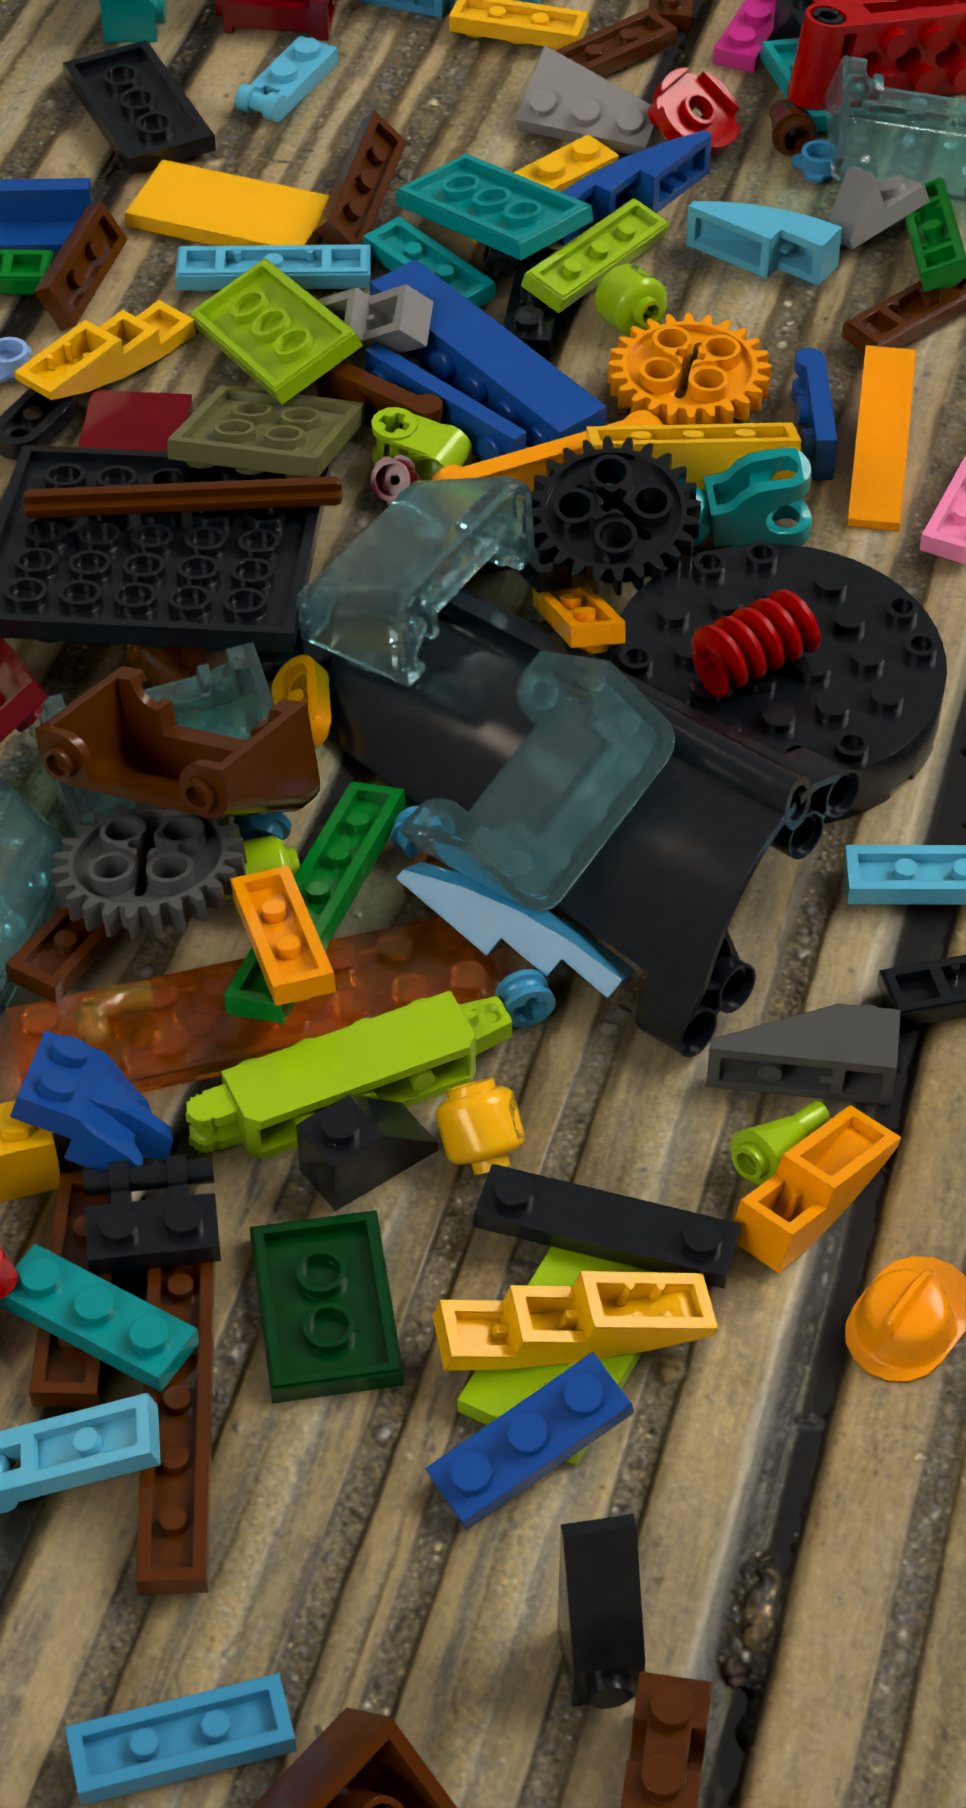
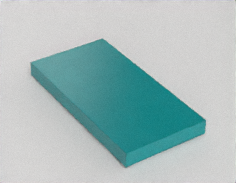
[395,153,594,260]

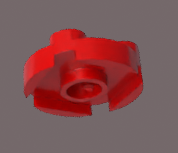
[648,68,741,157]

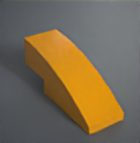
[733,1105,901,1273]

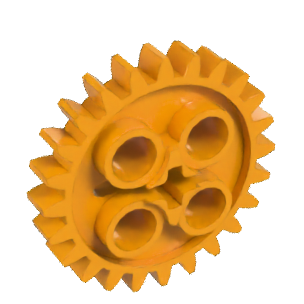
[608,313,772,425]

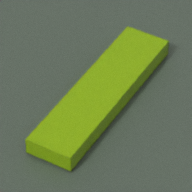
[521,198,671,313]

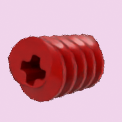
[691,589,821,697]

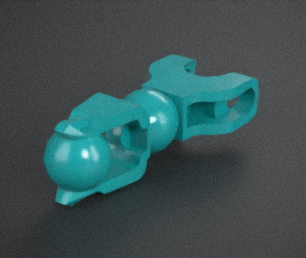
[568,448,812,548]

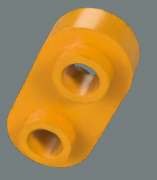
[271,655,331,749]

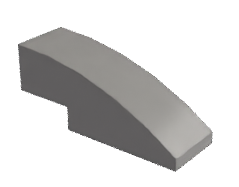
[318,284,434,359]

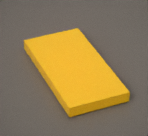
[125,159,330,246]

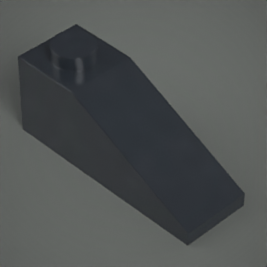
[557,1514,646,1709]

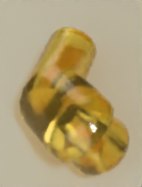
[73,980,155,1043]

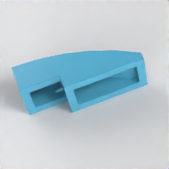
[686,201,842,286]

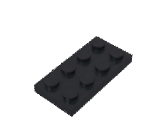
[63,40,216,175]

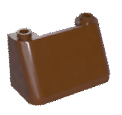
[35,666,320,818]

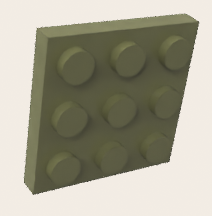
[167,385,365,478]

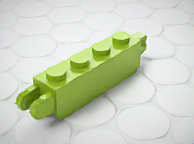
[185,990,512,1159]

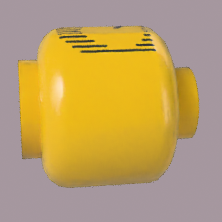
[436,1077,525,1175]

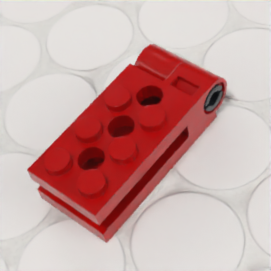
[786,0,966,110]

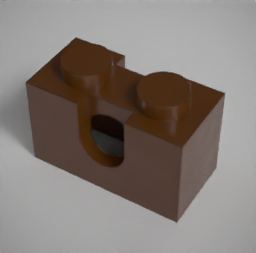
[620,1671,713,1808]

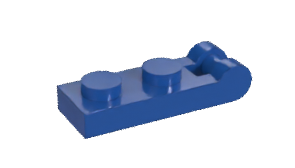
[791,348,838,480]

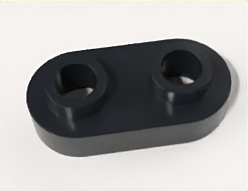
[0,388,75,461]

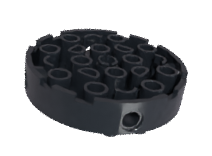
[608,541,947,824]

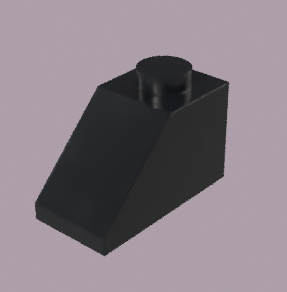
[296,1095,438,1212]

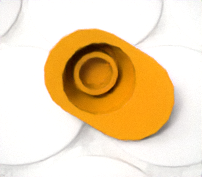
[845,1256,966,1382]

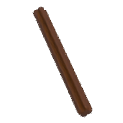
[23,476,342,519]

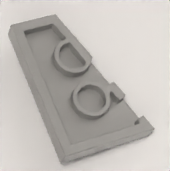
[515,45,658,155]

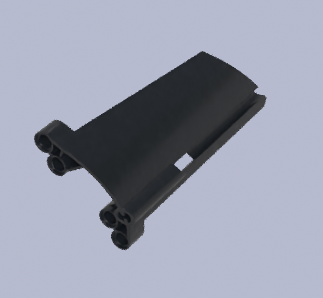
[327,547,861,1058]

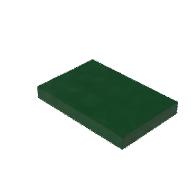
[249,1210,404,1404]

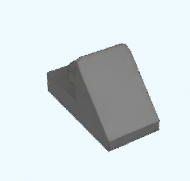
[828,166,930,249]

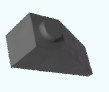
[706,1004,900,1106]

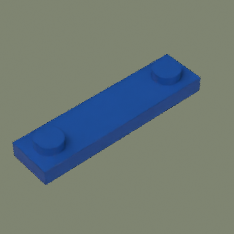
[365,342,526,461]

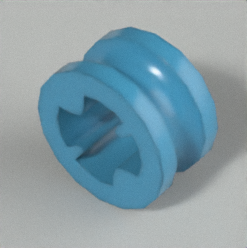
[495,969,556,1028]

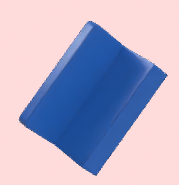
[0,178,93,252]

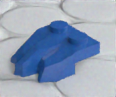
[10,1030,173,1170]

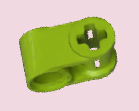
[371,407,472,492]

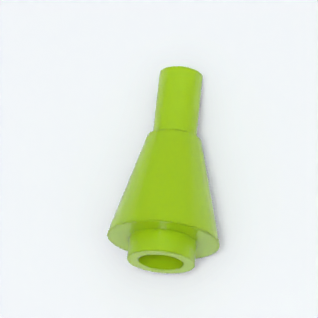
[730,1100,829,1185]

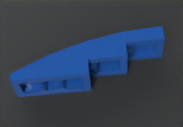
[556,130,712,246]

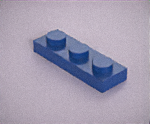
[425,1352,634,1530]

